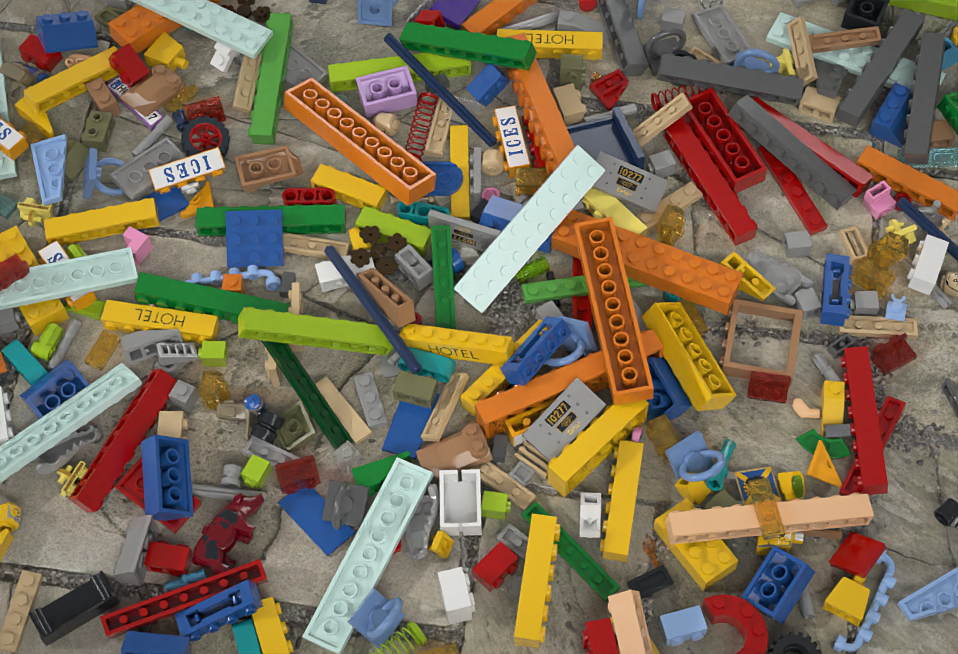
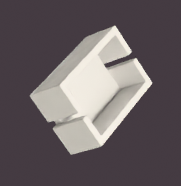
[439,469,482,536]

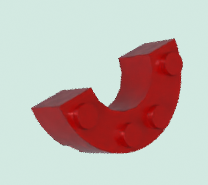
[702,594,768,654]

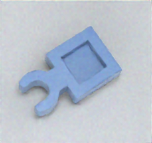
[885,294,907,321]

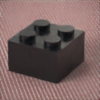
[841,0,890,30]

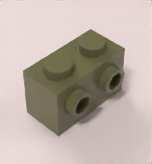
[560,54,586,91]
[81,110,115,152]
[392,371,438,409]

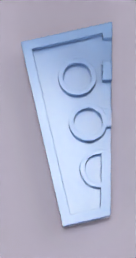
[30,134,67,206]
[897,567,958,622]

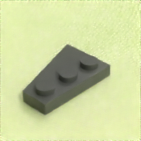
[814,58,848,99]

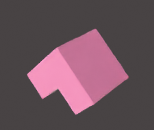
[862,180,897,220]
[123,226,153,265]

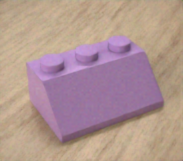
[356,65,417,119]

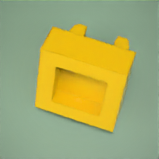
[428,531,454,559]

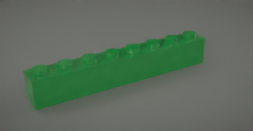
[399,22,537,70]
[195,204,346,236]
[134,272,289,324]

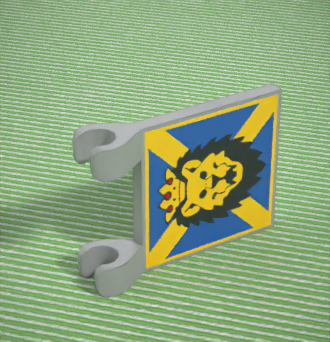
[723,466,783,506]

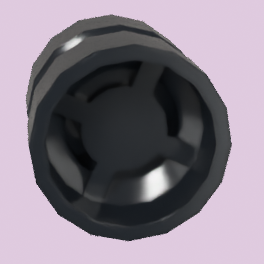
[250,409,285,445]

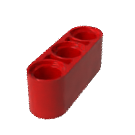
[282,188,337,206]

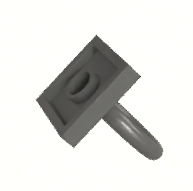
[643,28,686,77]
[322,479,370,530]

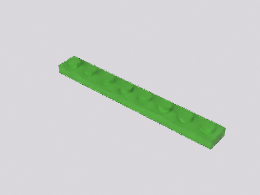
[521,275,649,304]

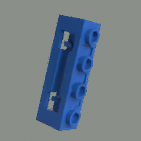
[820,254,852,327]
[500,316,571,386]
[175,579,263,642]

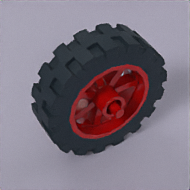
[181,116,230,157]

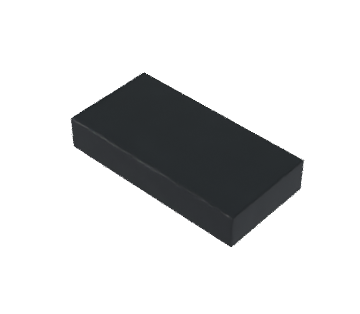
[627,564,673,599]

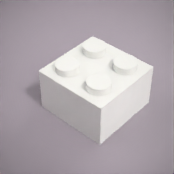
[438,567,475,625]

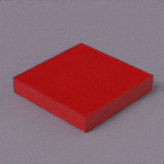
[829,531,887,579]

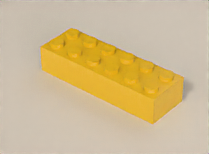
[0,226,69,337]
[642,302,737,411]
[547,400,649,498]
[514,514,561,649]

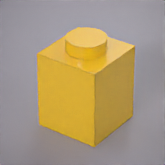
[674,472,711,505]

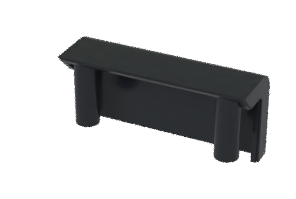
[28,571,120,646]

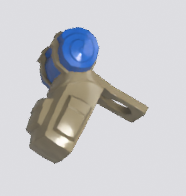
[0,61,49,103]
[216,393,268,441]

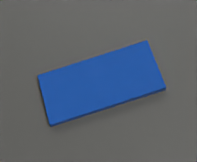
[137,187,189,232]
[382,393,440,460]
[278,480,355,557]

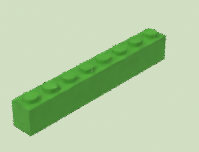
[248,13,294,145]

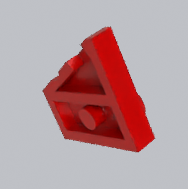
[589,69,629,111]

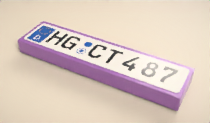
[106,76,164,131]

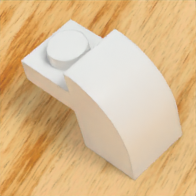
[210,42,241,72]
[580,492,601,538]

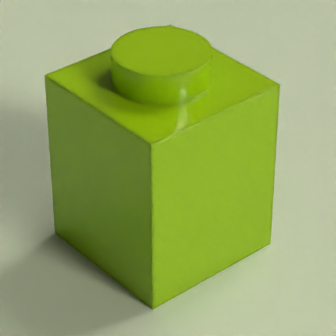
[198,341,228,367]
[241,454,272,490]
[481,491,512,520]

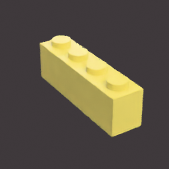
[581,187,648,237]

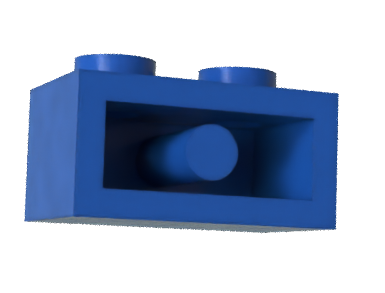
[466,64,510,107]

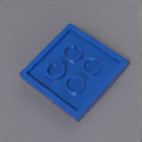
[226,210,284,268]

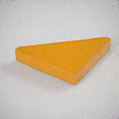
[180,181,214,219]
[806,440,842,488]

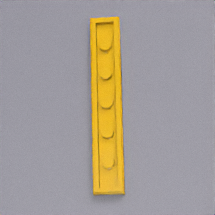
[450,125,470,220]

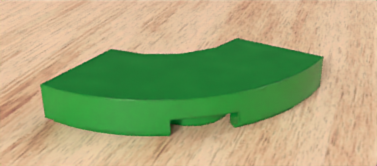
[796,429,851,459]

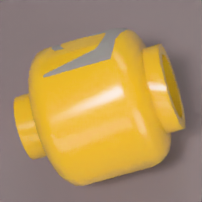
[0,502,22,533]

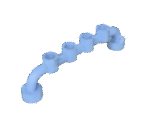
[185,265,281,291]
[832,550,897,653]

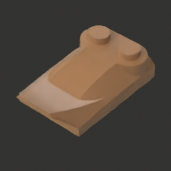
[119,65,185,117]
[234,145,304,193]
[416,423,493,480]

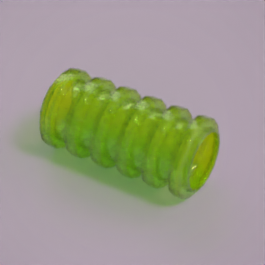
[515,256,550,284]

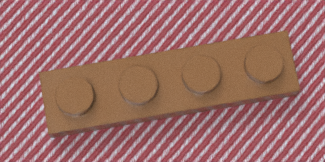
[808,26,882,53]

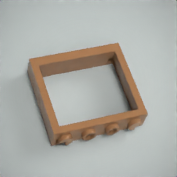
[719,299,803,387]

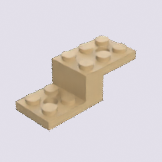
[265,282,304,387]

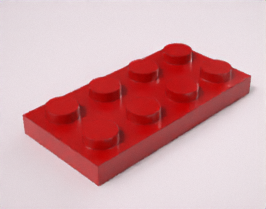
[114,457,202,534]

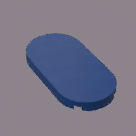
[421,161,463,196]

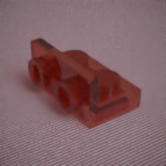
[185,96,226,122]
[0,254,30,291]
[870,333,917,376]
[747,371,791,404]
[274,455,321,494]

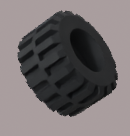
[767,631,822,654]

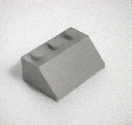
[113,515,160,587]

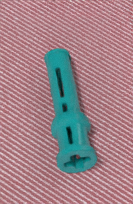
[706,439,736,491]

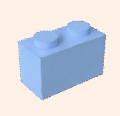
[658,605,707,646]

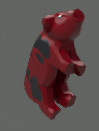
[192,493,265,574]

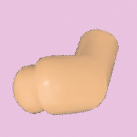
[65,53,91,68]
[792,398,820,418]

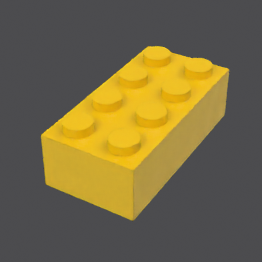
[653,498,739,592]

